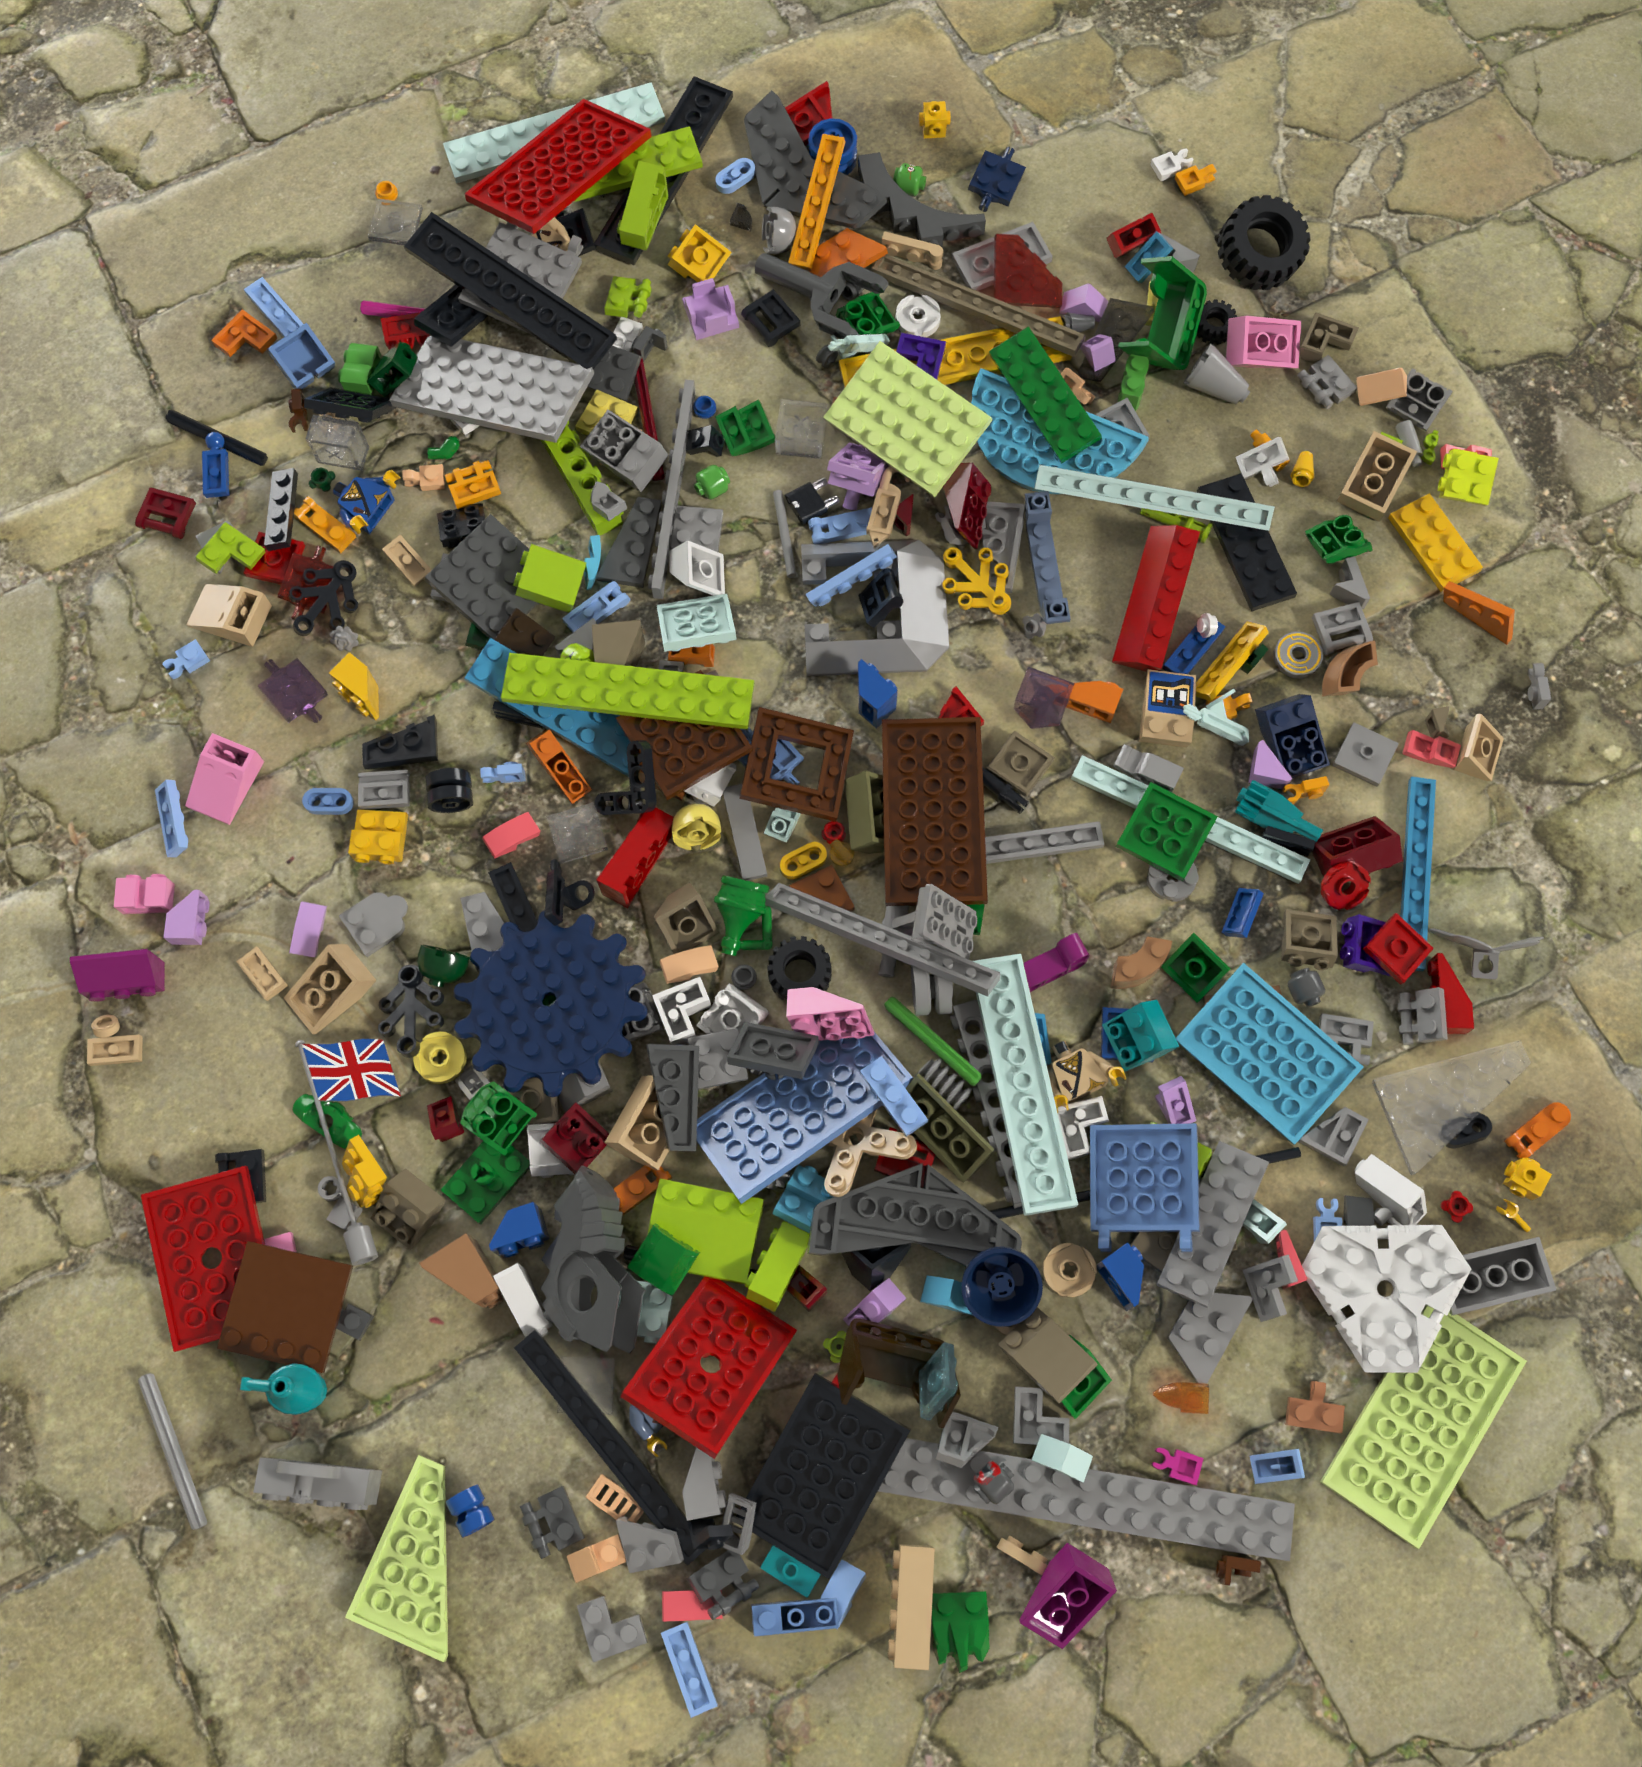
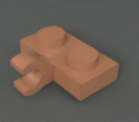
[1285,1381,1345,1434]

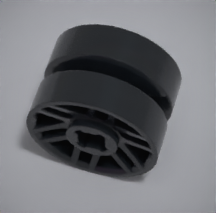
[425,768,473,813]

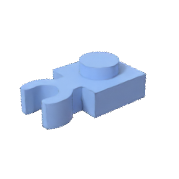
[162,639,210,679]
[480,762,526,783]
[1313,1198,1342,1241]

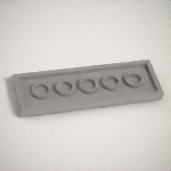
[1157,1141,1269,1308]

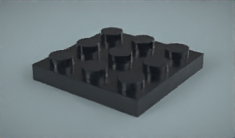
[304,387,397,423]

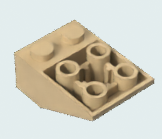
[186,584,272,647]

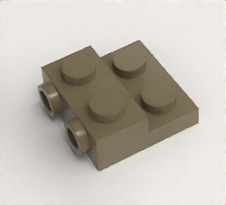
[1281,909,1338,971]

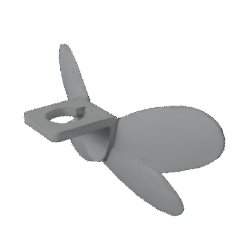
[1429,929,1544,979]

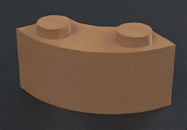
[1322,641,1378,697]
[1111,937,1172,989]

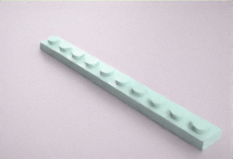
[1034,464,1275,531]
[1071,755,1310,884]

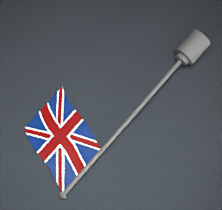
[295,1039,402,1266]

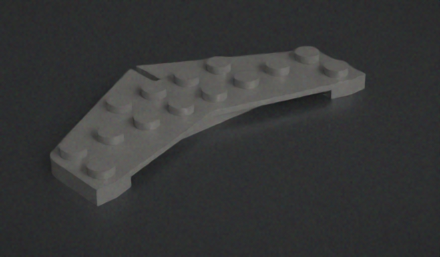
[744,90,887,229]
[807,1163,1022,1277]

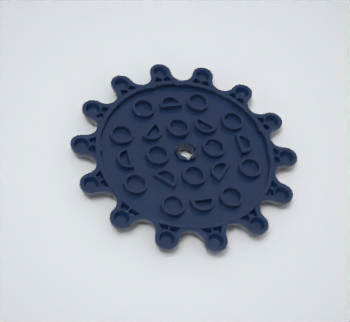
[453,911,648,1097]

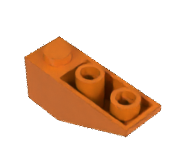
[526,729,592,804]

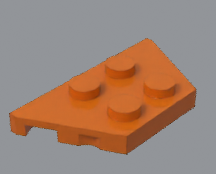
[810,228,888,277]

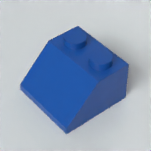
[1096,1243,1144,1312]

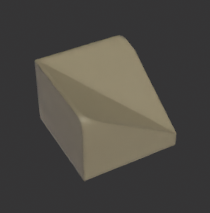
[1425,706,1449,739]

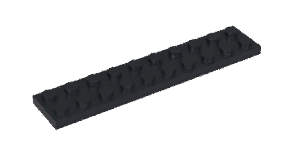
[594,76,733,265]
[404,212,617,370]

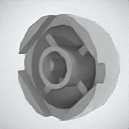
[762,207,798,254]

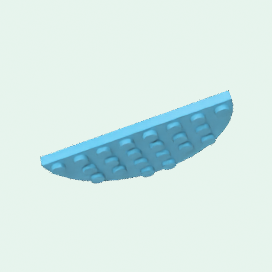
[971,368,1149,494]

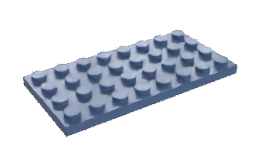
[696,1032,913,1204]

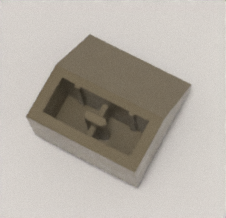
[370,1169,445,1250]

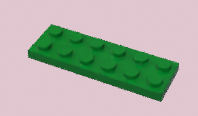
[989,326,1102,464]

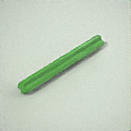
[884,997,982,1086]

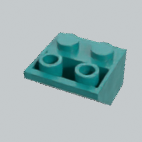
[1102,1000,1179,1071]

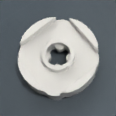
[895,295,941,337]

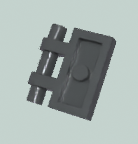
[520,1486,585,1559]
[686,1550,759,1620]

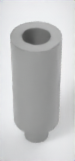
[1395,420,1423,467]

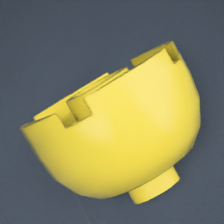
[671,803,721,850]

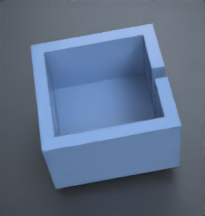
[268,323,335,390]

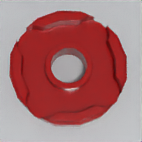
[1321,861,1371,910]

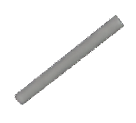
[773,490,796,578]

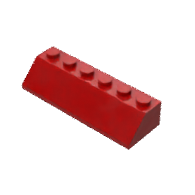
[1112,525,1200,672]

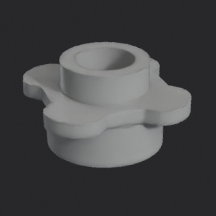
[1023,613,1046,639]

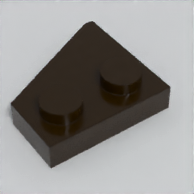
[494,608,555,656]

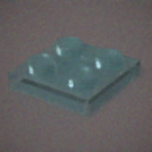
[919,1342,958,1421]

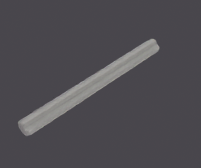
[138,1373,207,1530]

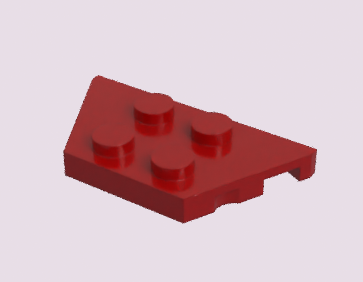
[785,81,833,146]

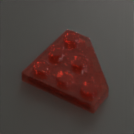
[994,234,1062,308]

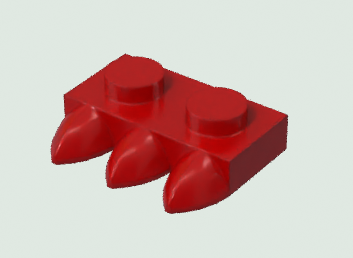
[380,312,430,350]

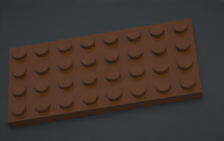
[882,717,988,906]

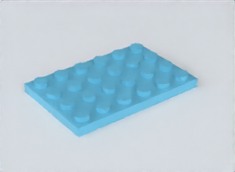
[1176,963,1364,1145]

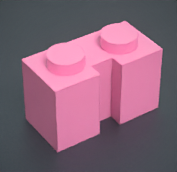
[114,874,175,914]

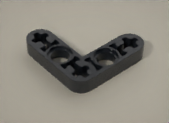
[594,740,657,815]

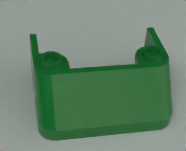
[1118,256,1207,370]

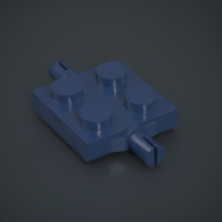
[968,147,1026,212]

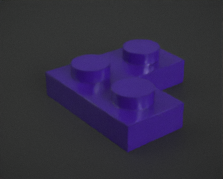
[896,333,946,380]

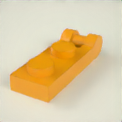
[294,496,356,554]

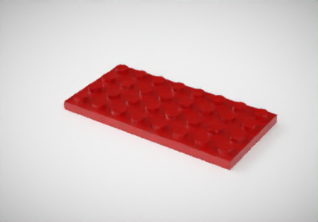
[465,99,652,234]

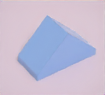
[1249,1449,1305,1484]

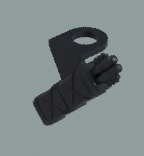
[544,859,595,926]

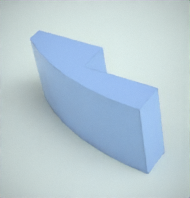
[820,1560,866,1630]

